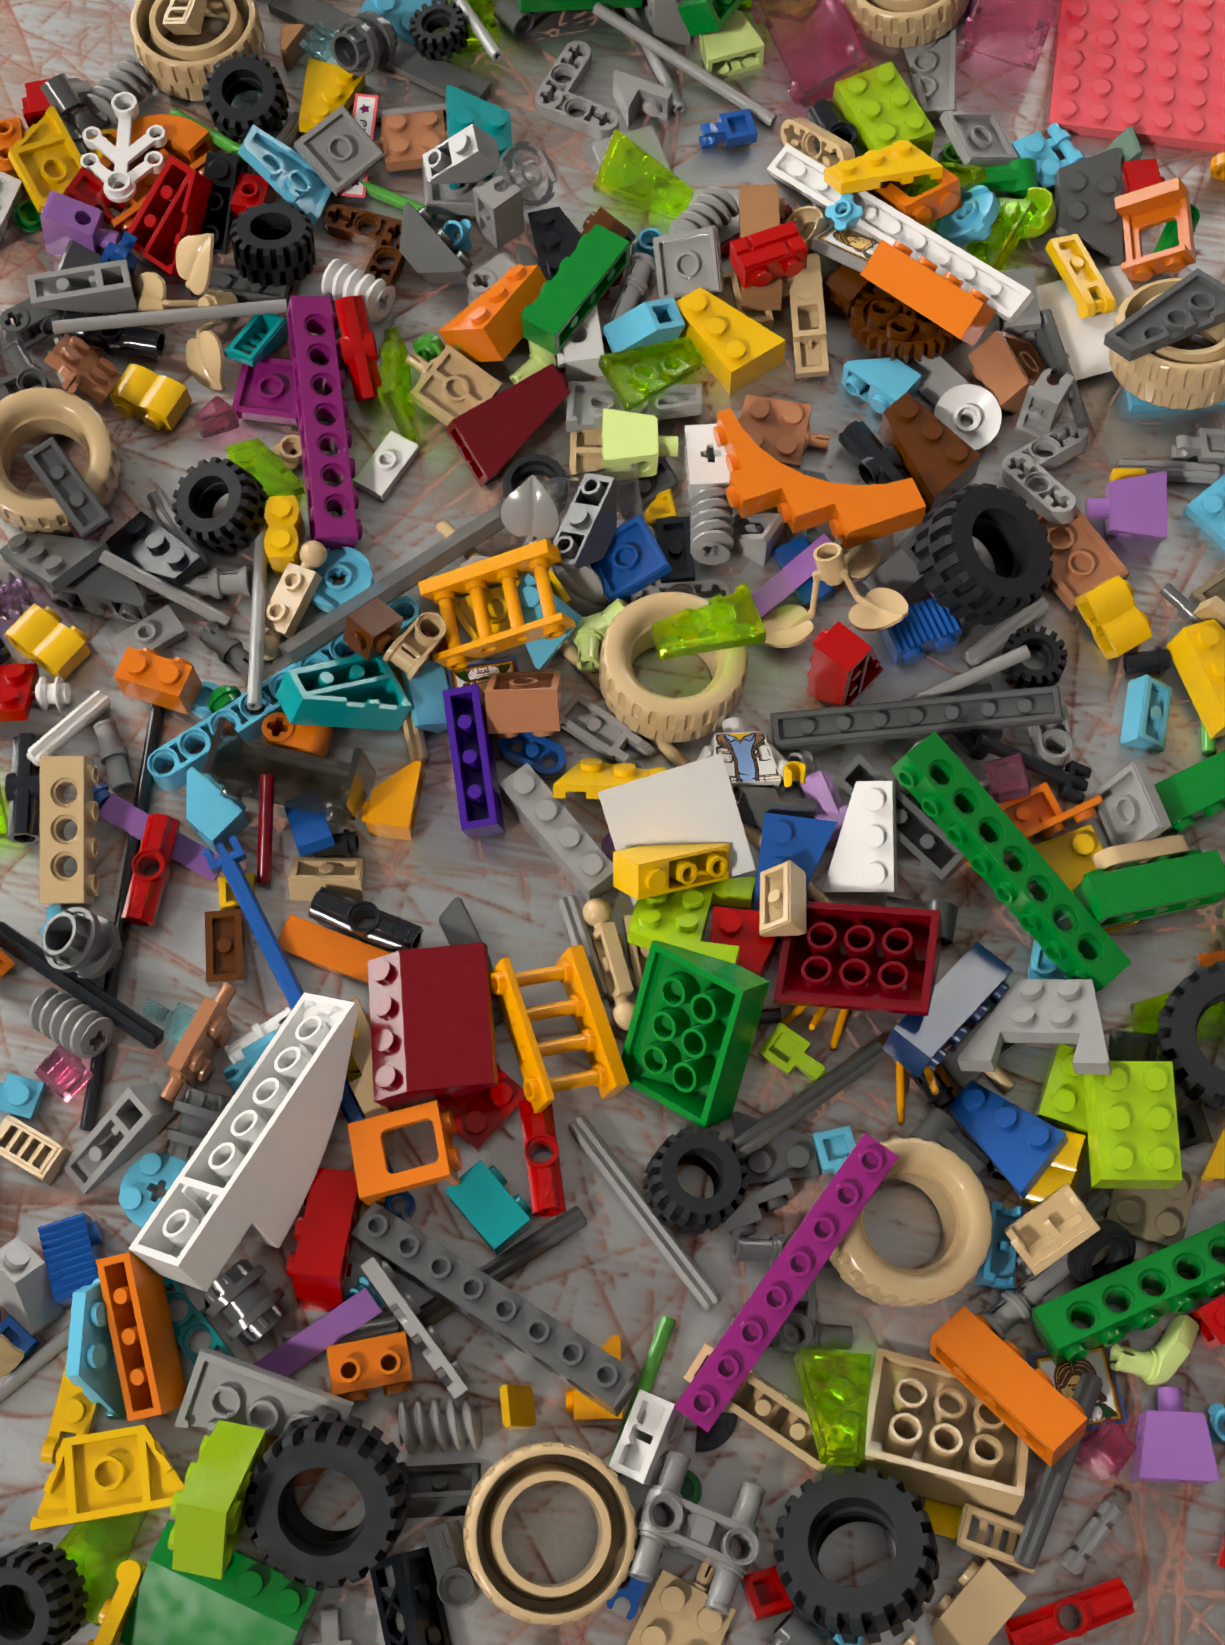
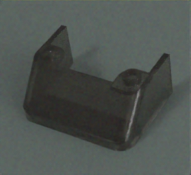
[203,716,377,825]

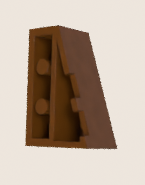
[879,392,981,514]

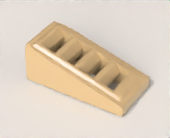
[163,0,207,35]
[0,1114,72,1186]
[954,1503,1037,1575]

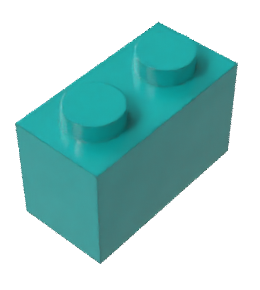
[444,1160,532,1256]

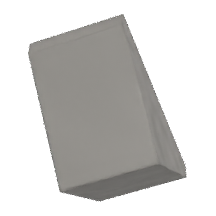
[732,513,784,567]

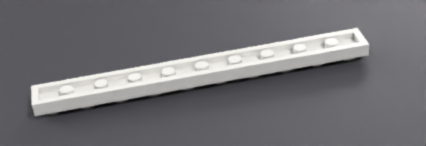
[767,143,1034,324]

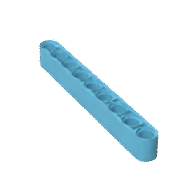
[147,596,421,791]

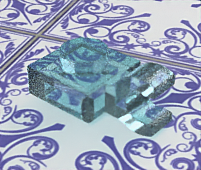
[141,999,197,1045]

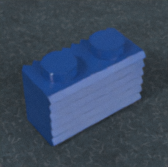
[878,597,963,664]
[38,1213,104,1307]

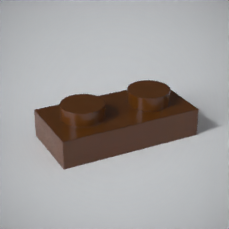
[205,909,246,987]

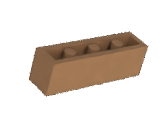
[739,184,788,311]

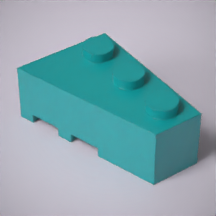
[275,653,412,731]

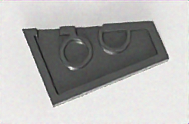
[0,531,111,594]

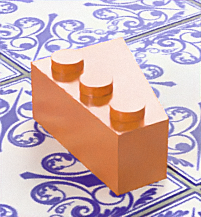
[438,264,547,362]

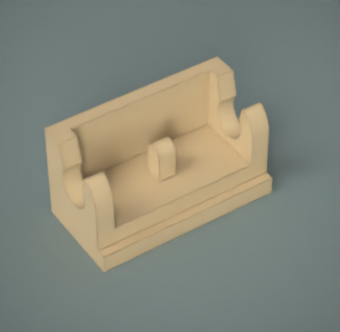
[1004,1183,1101,1276]

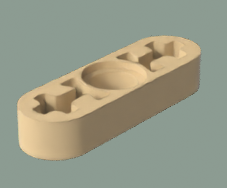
[780,117,855,168]
[1092,835,1191,872]

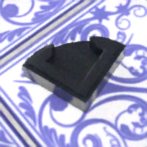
[695,1412,738,1453]

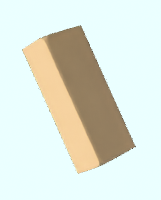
[288,857,366,901]
[759,860,807,937]

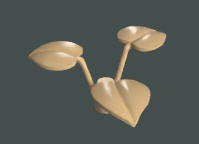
[134,233,238,390]
[749,541,909,648]

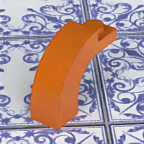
[100,114,215,172]

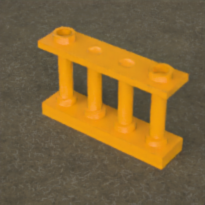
[418,539,576,670]
[490,944,630,1114]

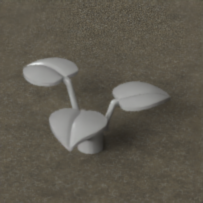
[455,475,608,617]

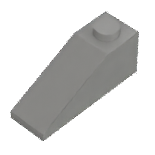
[27,259,138,314]
[62,1082,177,1194]

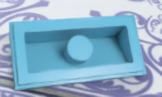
[401,661,449,734]
[1120,674,1173,752]

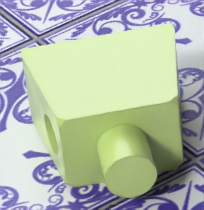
[699,10,765,79]
[601,408,678,481]

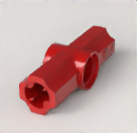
[334,295,384,402]
[121,813,181,927]
[519,1099,566,1218]
[1004,1576,1135,1645]

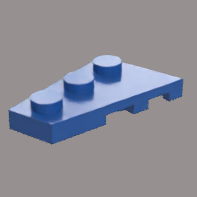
[752,813,838,911]
[948,1081,1068,1200]

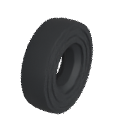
[1067,1220,1136,1285]

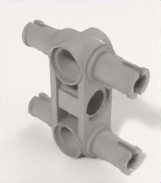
[628,1451,765,1615]

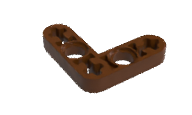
[323,204,406,287]

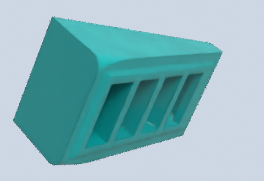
[224,314,289,367]

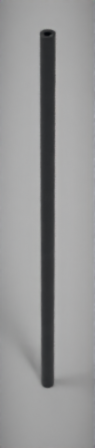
[79,704,165,1131]

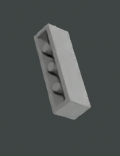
[499,763,614,902]

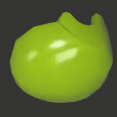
[1006,187,1056,240]

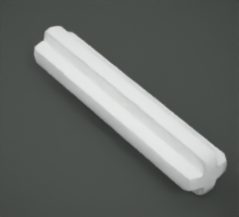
[26,690,111,766]

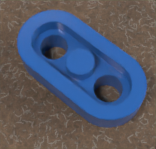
[499,732,567,779]

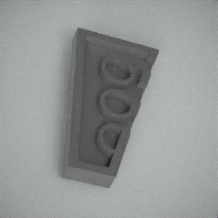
[1104,268,1225,362]

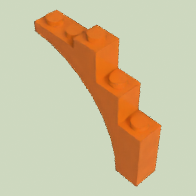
[713,408,926,550]

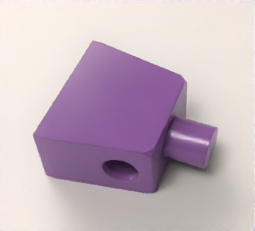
[40,190,121,256]
[1085,471,1167,542]
[1131,1387,1219,1484]

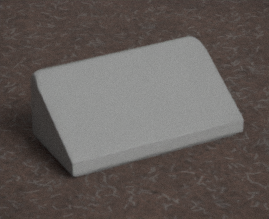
[909,352,970,408]

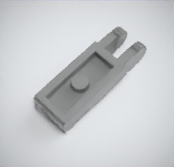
[561,693,655,769]

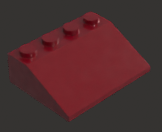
[773,901,943,1016]
[367,942,498,1112]

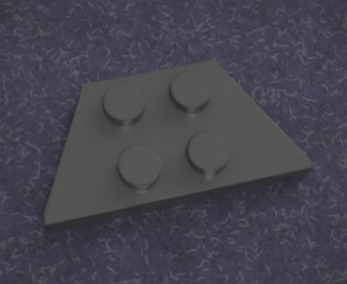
[1054,147,1123,266]

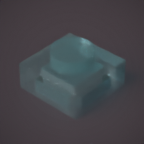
[299,19,334,62]

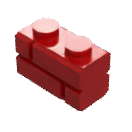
[730,221,808,289]

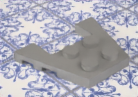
[957,979,1112,1075]

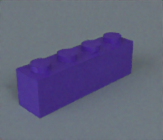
[442,684,505,839]

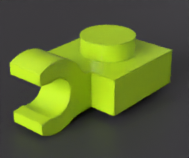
[758,1022,827,1082]

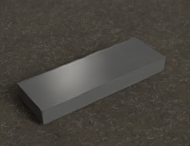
[190,266,293,304]
[23,436,113,541]

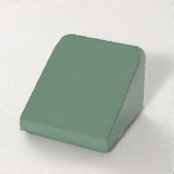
[1104,126,1143,170]

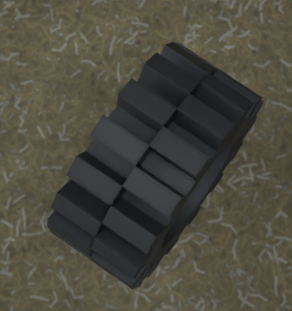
[409,0,470,61]
[1000,625,1068,690]

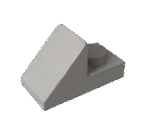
[613,70,673,128]

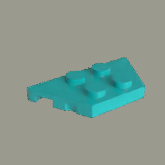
[445,85,513,189]

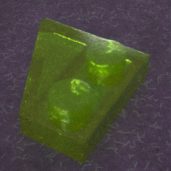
[226,438,305,504]

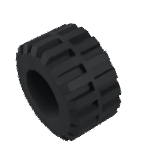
[203,52,289,143]
[230,202,316,287]
[172,457,268,553]
[643,1127,748,1235]
[0,1542,88,1645]

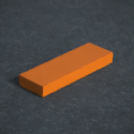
[278,914,390,986]

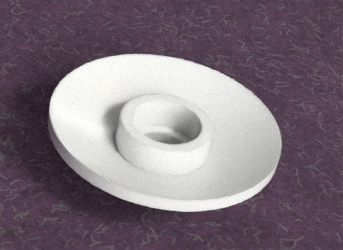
[934,384,1002,451]

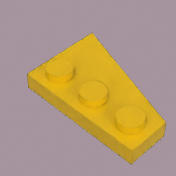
[824,140,943,195]

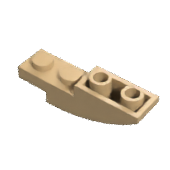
[788,253,829,379]

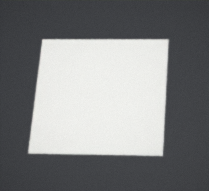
[1036,265,1135,381]
[597,753,756,908]

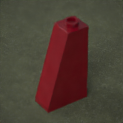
[445,363,570,487]

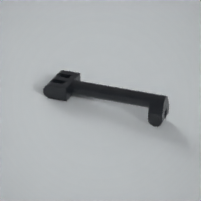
[969,733,1092,804]

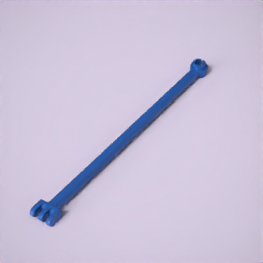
[202,834,416,1221]

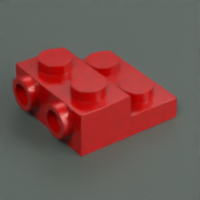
[440,1063,526,1153]

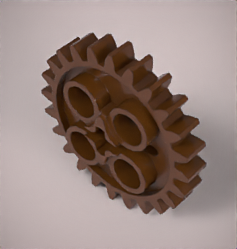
[849,288,956,362]

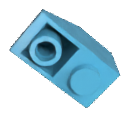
[602,297,686,357]
[841,357,922,414]
[186,767,249,854]

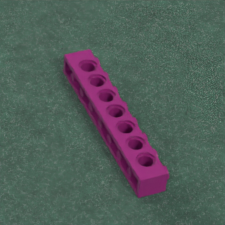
[286,296,363,551]
[674,1133,899,1433]

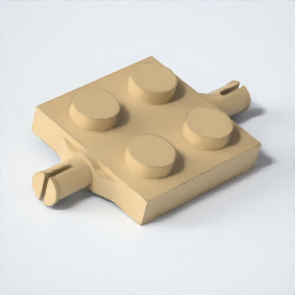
[405,345,502,426]
[625,1561,736,1645]

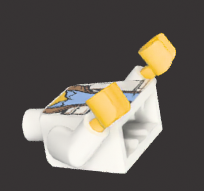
[696,717,806,800]

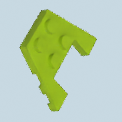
[627,877,756,965]

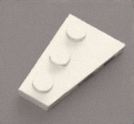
[822,781,897,892]

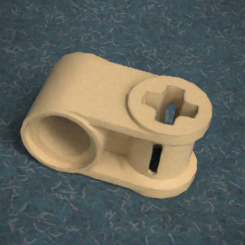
[383,612,447,681]

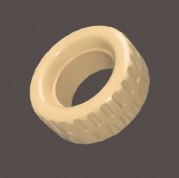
[130,0,265,101]
[843,0,969,48]
[1109,278,1225,410]
[0,387,121,535]
[599,592,748,743]
[829,1137,993,1308]
[463,1442,637,1626]

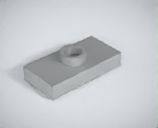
[108,605,188,660]

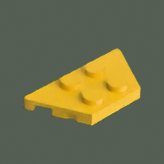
[8,106,112,214]
[30,1424,185,1531]

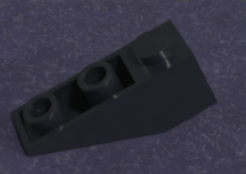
[200,151,249,255]

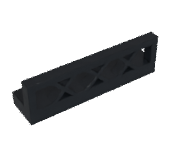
[369,1547,452,1645]

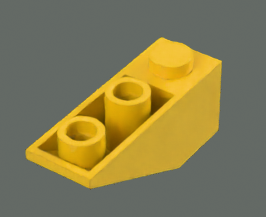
[613,843,730,900]

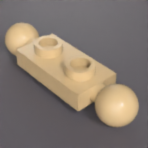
[263,540,327,661]
[583,898,635,1031]

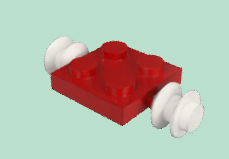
[0,663,71,722]

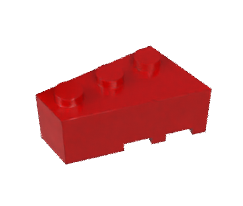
[127,155,213,281]
[807,621,884,708]
[710,906,783,978]
[286,1168,362,1312]

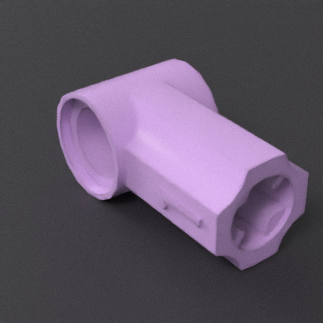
[799,770,848,845]

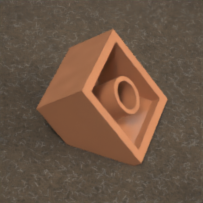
[968,330,1057,413]
[485,670,562,738]

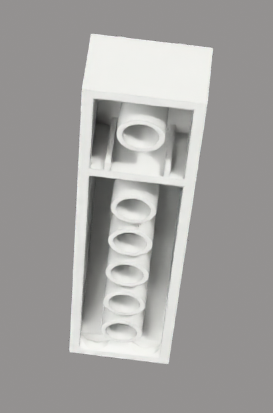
[129,992,359,1292]

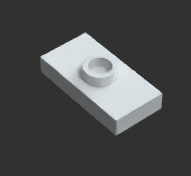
[354,430,420,501]

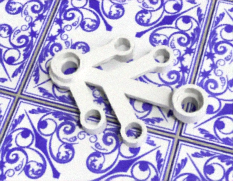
[80,92,168,203]

